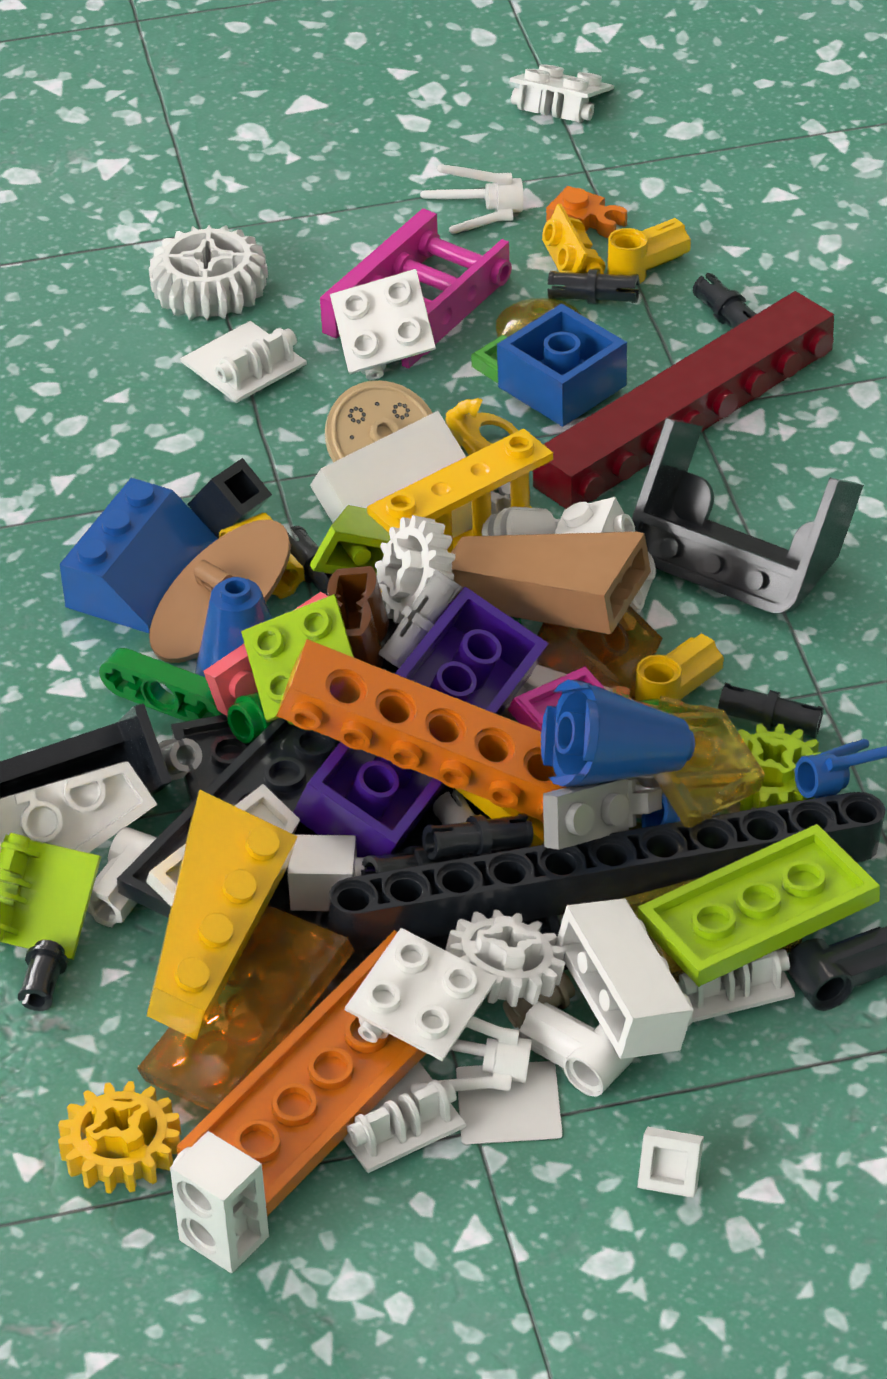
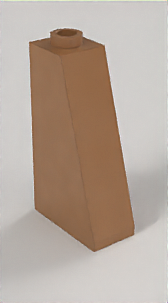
[450,532,651,634]

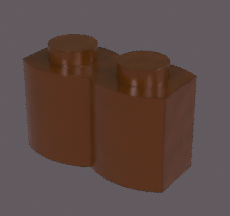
[327,566,389,668]

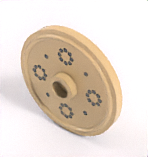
[325,380,432,462]

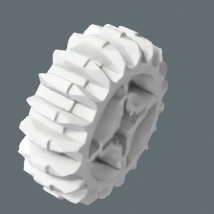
[149,224,268,321]

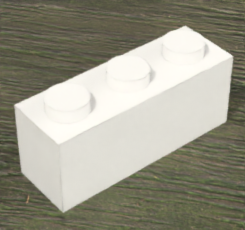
[310,411,466,523]
[555,898,693,1059]

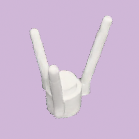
[420,164,523,234]
[411,1017,532,1093]

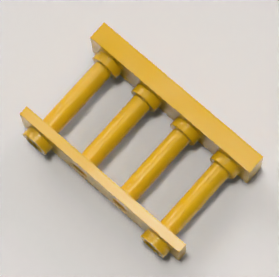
[367,428,553,592]

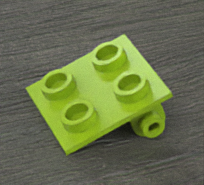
[241,594,354,725]
[0,833,102,960]

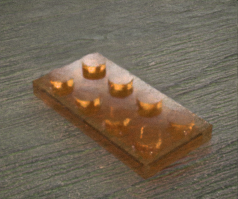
[137,905,354,1111]

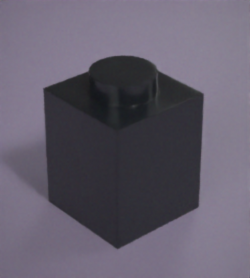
[187,458,272,539]

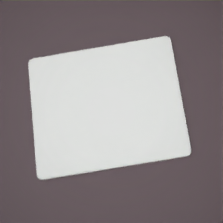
[456,1061,563,1145]

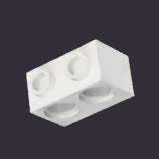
[170,1131,269,1273]

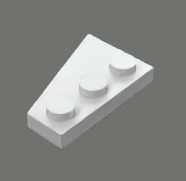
[0,762,157,853]

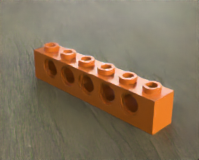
[276,639,566,824]

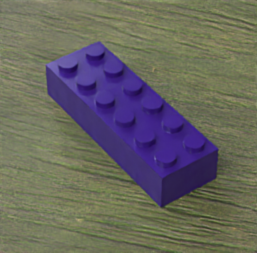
[293,587,549,869]

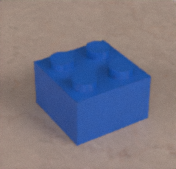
[497,303,627,427]

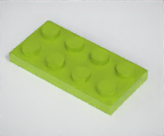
[638,824,880,987]

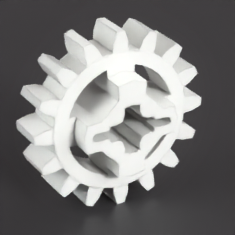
[375,515,455,623]
[446,910,565,1007]

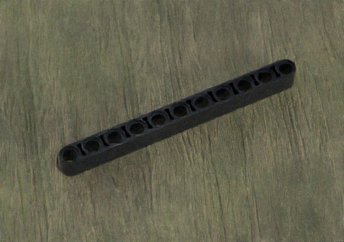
[327,792,886,950]

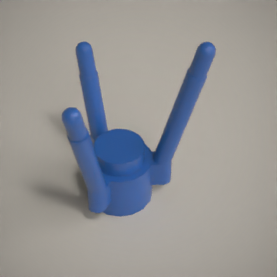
[795,739,887,811]

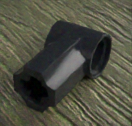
[787,926,887,1011]

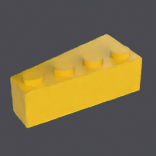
[146,790,298,1040]

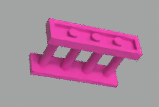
[320,208,512,369]

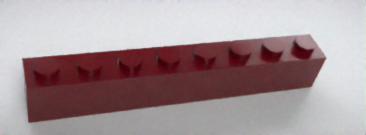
[533,291,834,509]

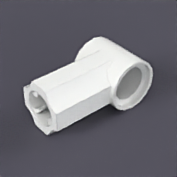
[87,827,157,928]
[519,1002,635,1096]

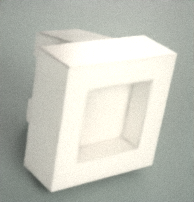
[637,1127,704,1198]

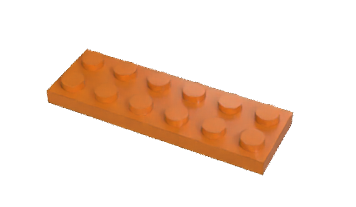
[177,930,427,1216]

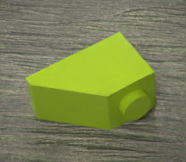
[310,505,391,576]

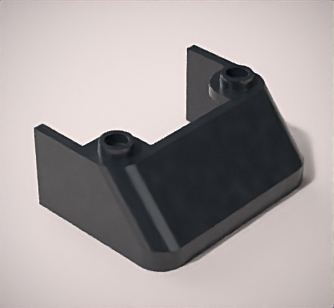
[632,418,864,613]
[0,703,172,798]

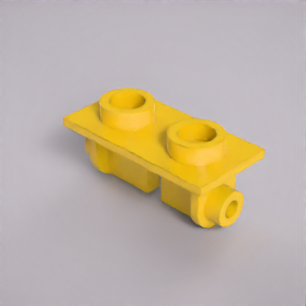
[542,204,606,274]

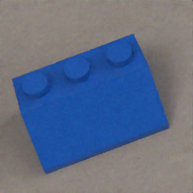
[60,478,218,634]

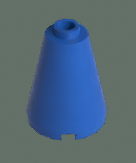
[195,577,272,677]
[541,680,695,787]

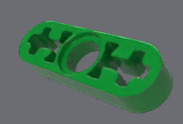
[99,648,223,721]

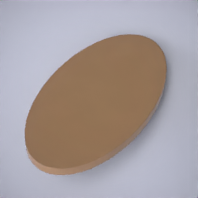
[149,520,291,663]

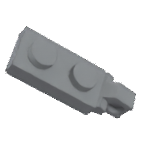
[543,778,662,850]

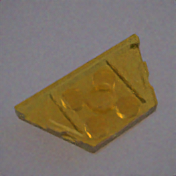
[612,686,765,827]

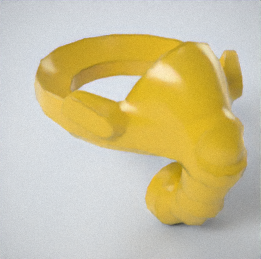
[445,398,519,455]

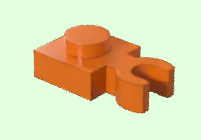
[546,186,627,238]

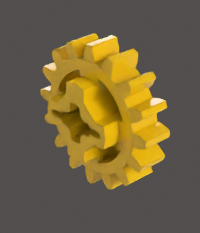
[58,1081,182,1194]

